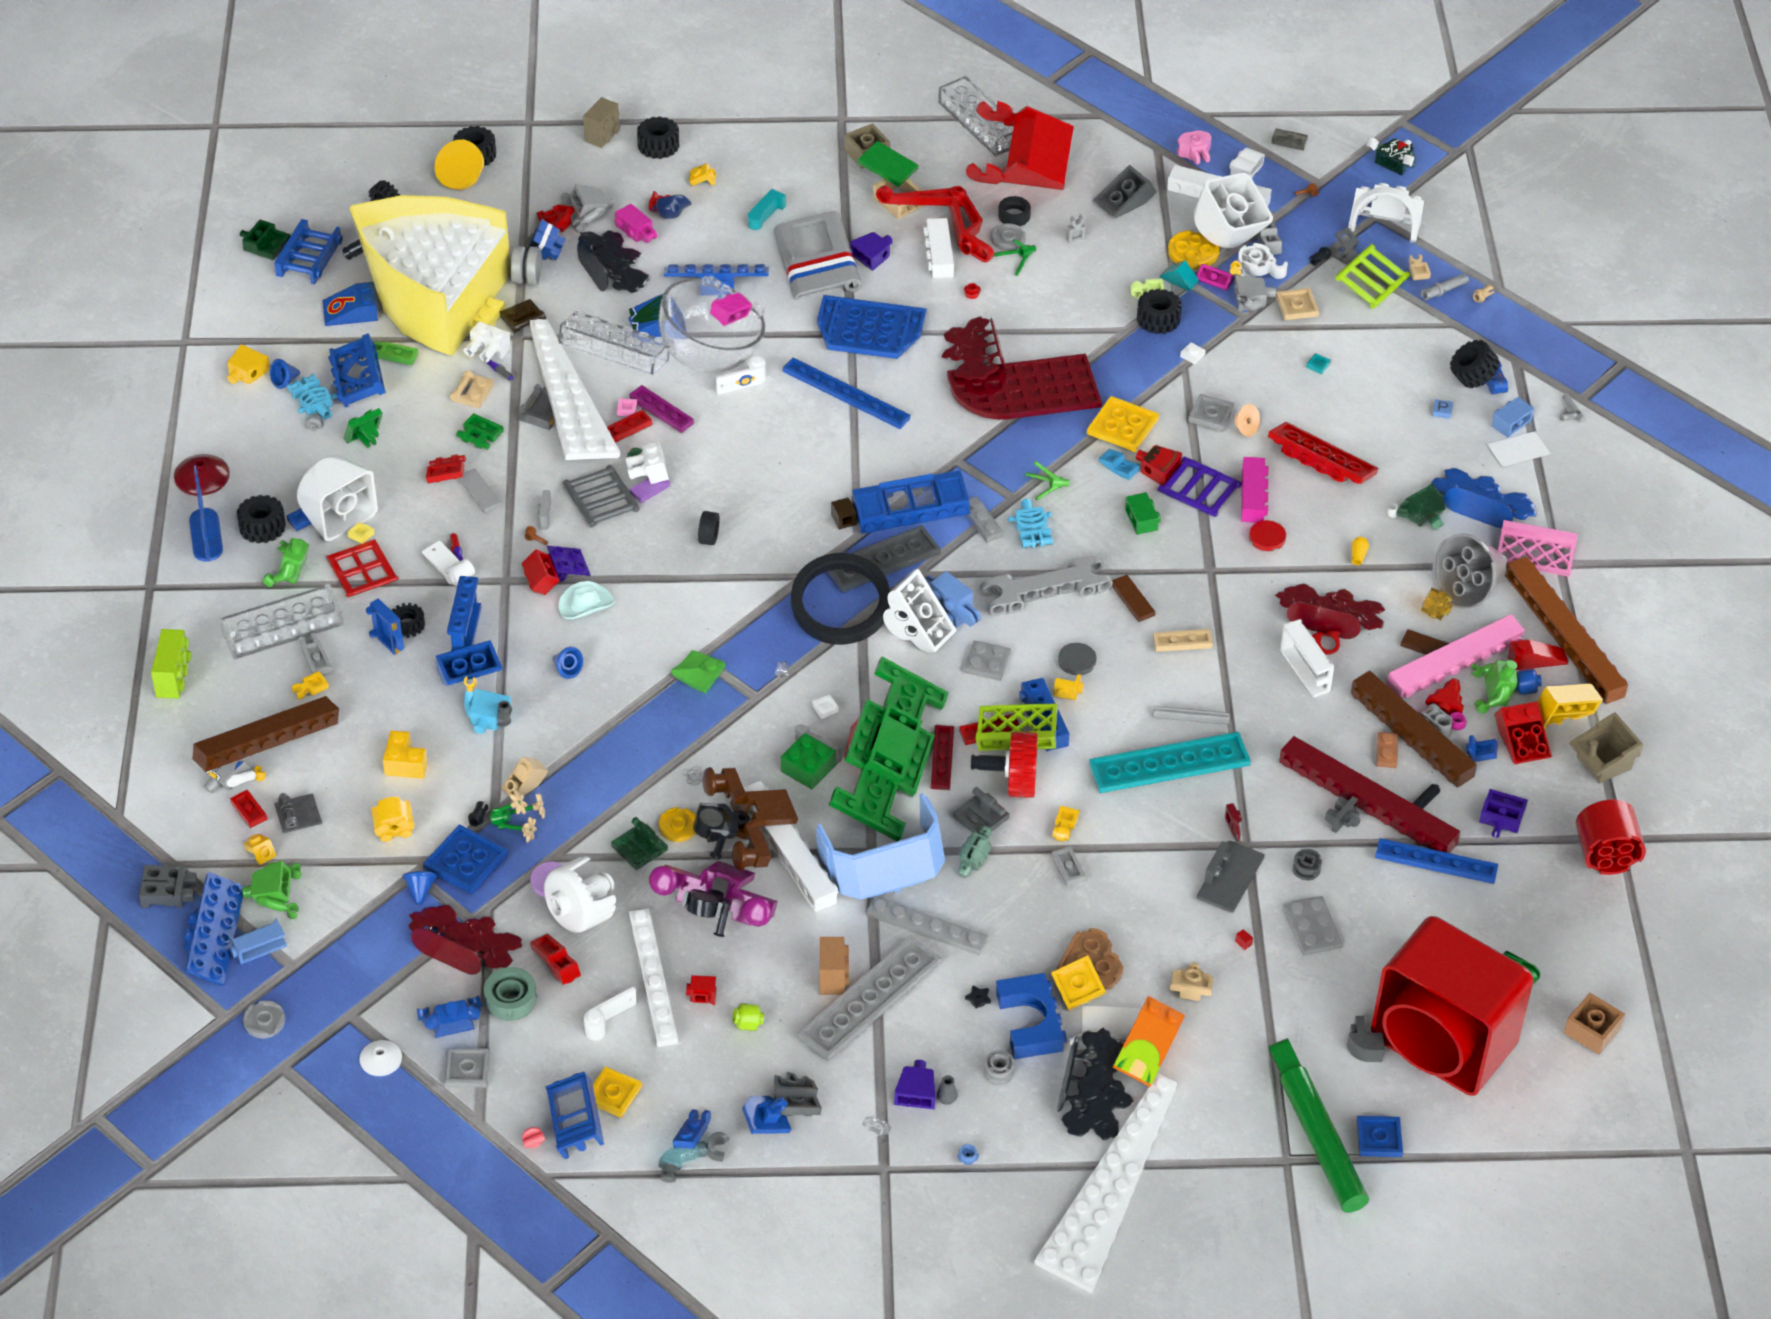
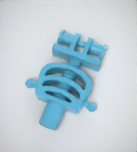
[287,374,337,419]
[1008,499,1053,548]

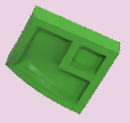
[671,650,726,694]

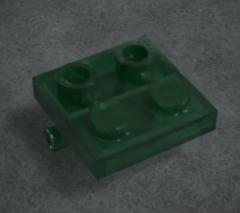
[611,817,668,871]

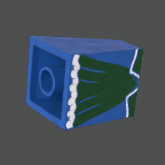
[628,292,687,344]

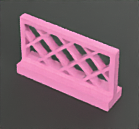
[1498,520,1578,577]

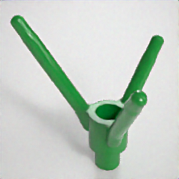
[994,239,1036,276]

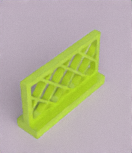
[976,703,1058,751]

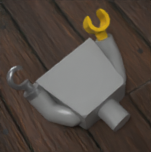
[1230,261,1276,311]

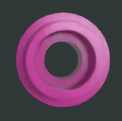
[1450,712,1467,730]

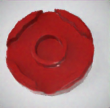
[1249,520,1286,551]

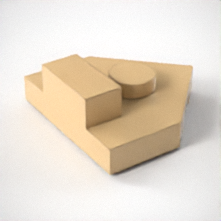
[1170,962,1213,1001]

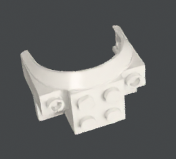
[1348,183,1425,244]

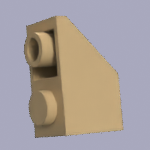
[502,757,548,796]

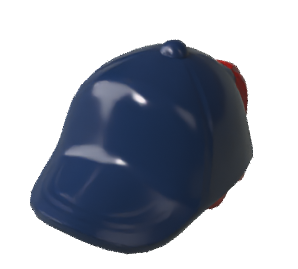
[648,191,692,219]

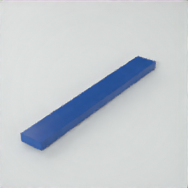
[783,357,910,429]

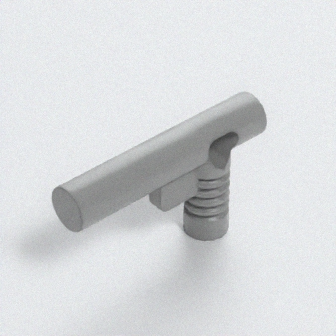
[1560,394,1585,422]

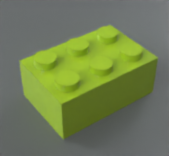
[151,629,192,699]

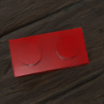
[230,790,268,829]

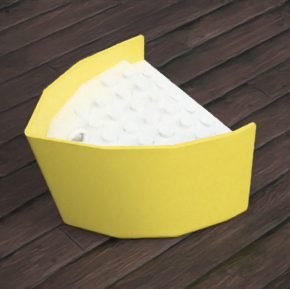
[350,195,511,356]

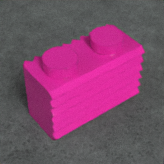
[709,292,752,327]

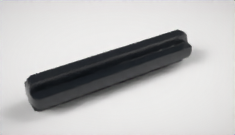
[1413,784,1441,809]

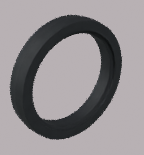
[791,553,890,645]

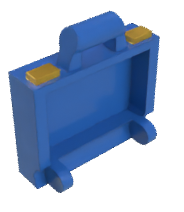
[366,598,404,655]

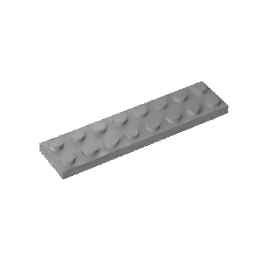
[798,936,941,1061]

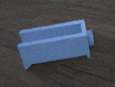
[229,918,287,964]

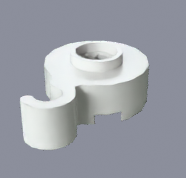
[1238,243,1288,279]

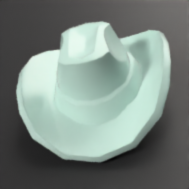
[558,581,615,619]

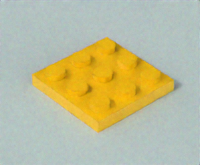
[1087,396,1159,452]

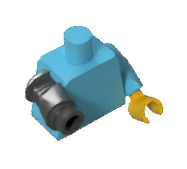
[464,676,512,734]

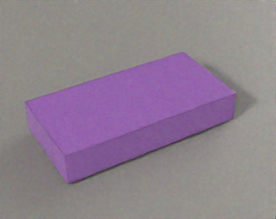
[630,478,670,503]

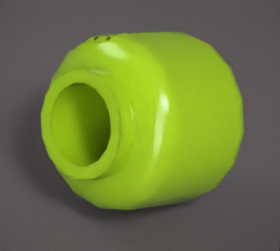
[732,1003,764,1031]

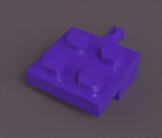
[1479,789,1528,838]

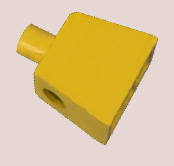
[227,344,270,384]

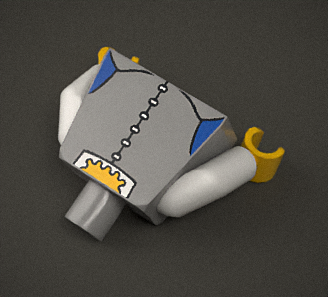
[203,759,266,794]

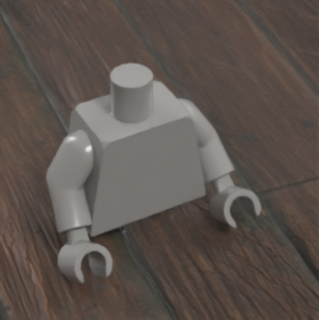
[561,184,614,233]

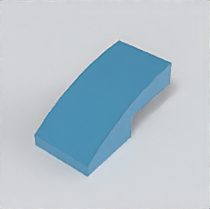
[1098,448,1140,480]

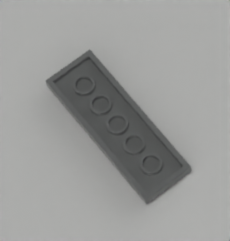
[827,525,941,593]

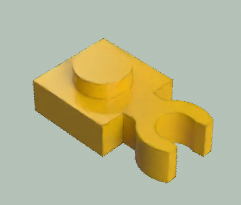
[292,671,329,700]

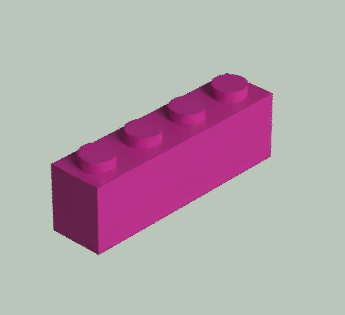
[1241,457,1269,523]

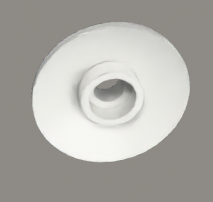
[360,1040,402,1076]

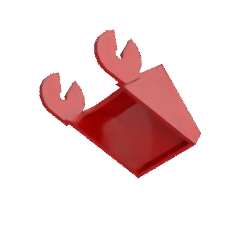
[966,101,1074,190]

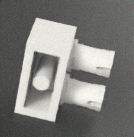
[464,321,511,362]
[626,441,669,484]

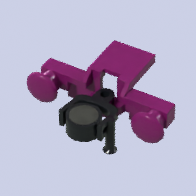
[649,861,778,937]

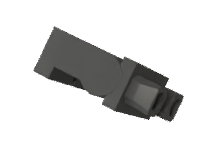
[139,865,197,908]

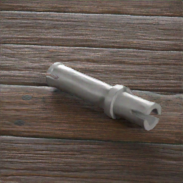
[1421,273,1469,301]

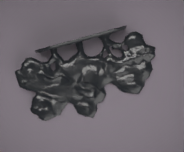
[577,230,650,293]
[1057,1027,1134,1140]

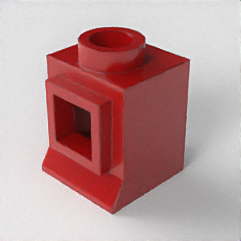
[686,975,717,1006]

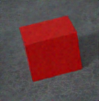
[1235,929,1253,950]

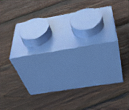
[1492,397,1534,437]

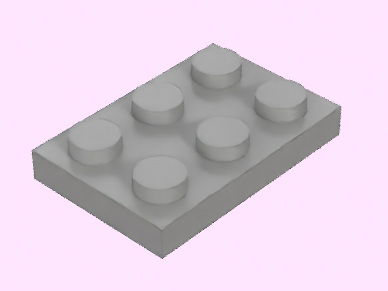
[1284,896,1343,956]

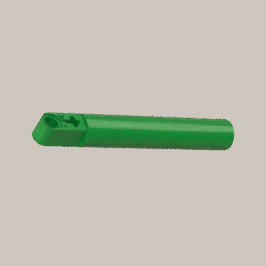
[1268,1038,1369,1213]

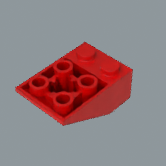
[1494,701,1552,765]

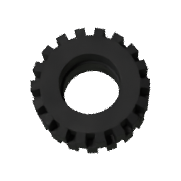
[637,116,679,159]
[453,126,496,166]
[1137,289,1182,334]
[1450,340,1500,388]
[237,495,286,544]

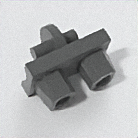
[1324,796,1360,833]

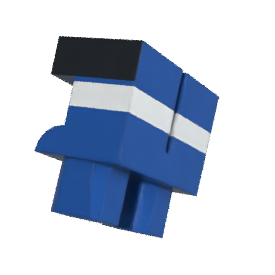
[527,220,566,260]

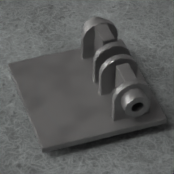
[274,793,322,834]

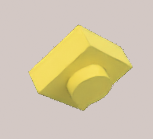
[347,522,374,544]

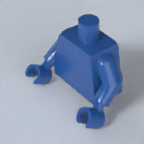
[417,995,482,1038]

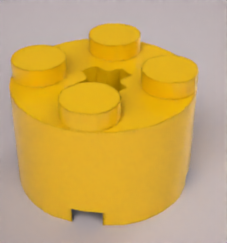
[371,797,414,842]

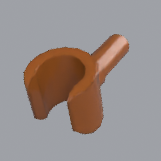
[1294,183,1319,196]
[525,526,548,546]

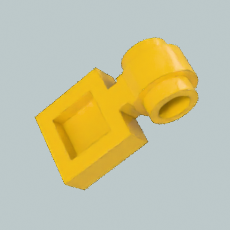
[1052,806,1080,842]

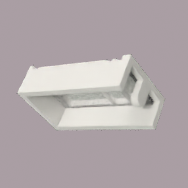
[1280,619,1334,698]

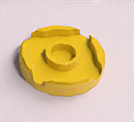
[659,807,696,842]

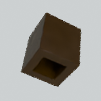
[831,497,856,530]

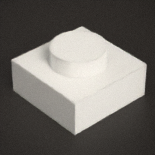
[1180,343,1205,364]
[813,694,839,719]

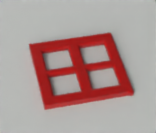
[326,539,399,597]

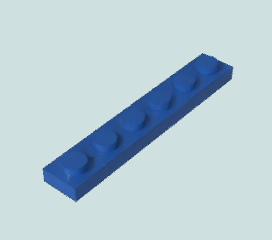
[1375,838,1498,884]

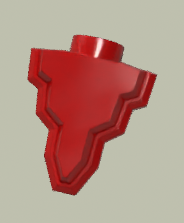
[1425,678,1464,716]

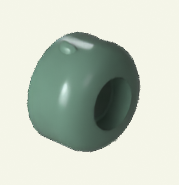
[484,967,538,1021]

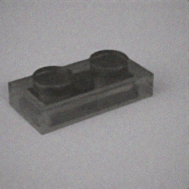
[1271,128,1308,150]

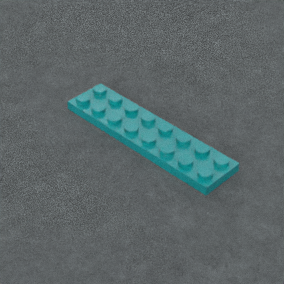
[1089,732,1251,794]

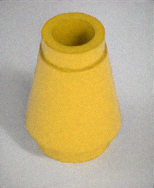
[1351,537,1369,565]

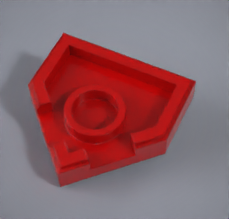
[536,204,575,232]

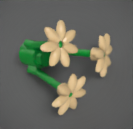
[490,790,545,843]

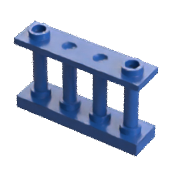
[274,219,343,284]

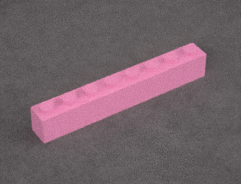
[1386,614,1525,699]

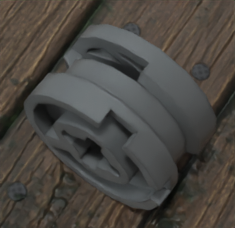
[1293,849,1322,881]

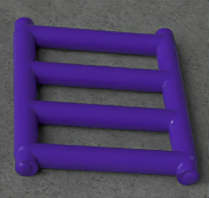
[1157,456,1242,517]

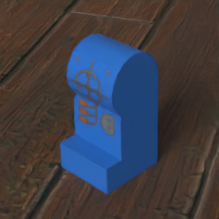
[1486,363,1508,395]

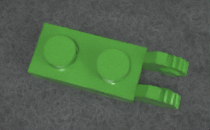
[374,341,419,365]

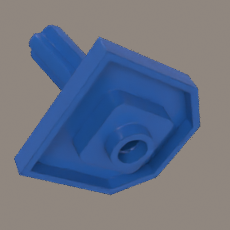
[742,1096,791,1134]

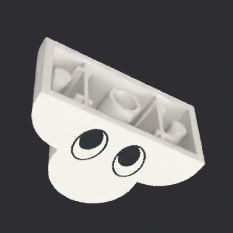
[883,569,957,653]

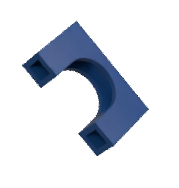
[996,973,1067,1060]

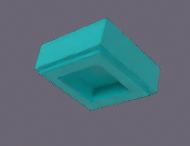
[1306,353,1331,374]

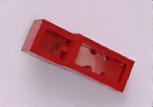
[530,933,581,985]

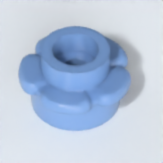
[957,1144,979,1165]

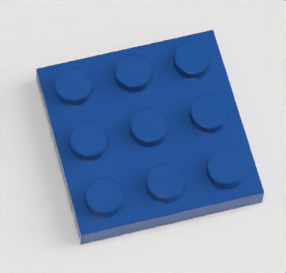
[423,824,508,895]

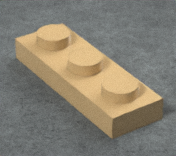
[1153,629,1213,652]

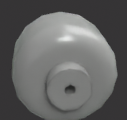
[305,414,323,431]

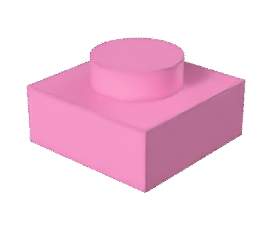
[617,398,638,417]

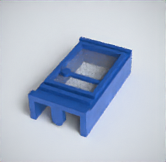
[545,1072,604,1159]

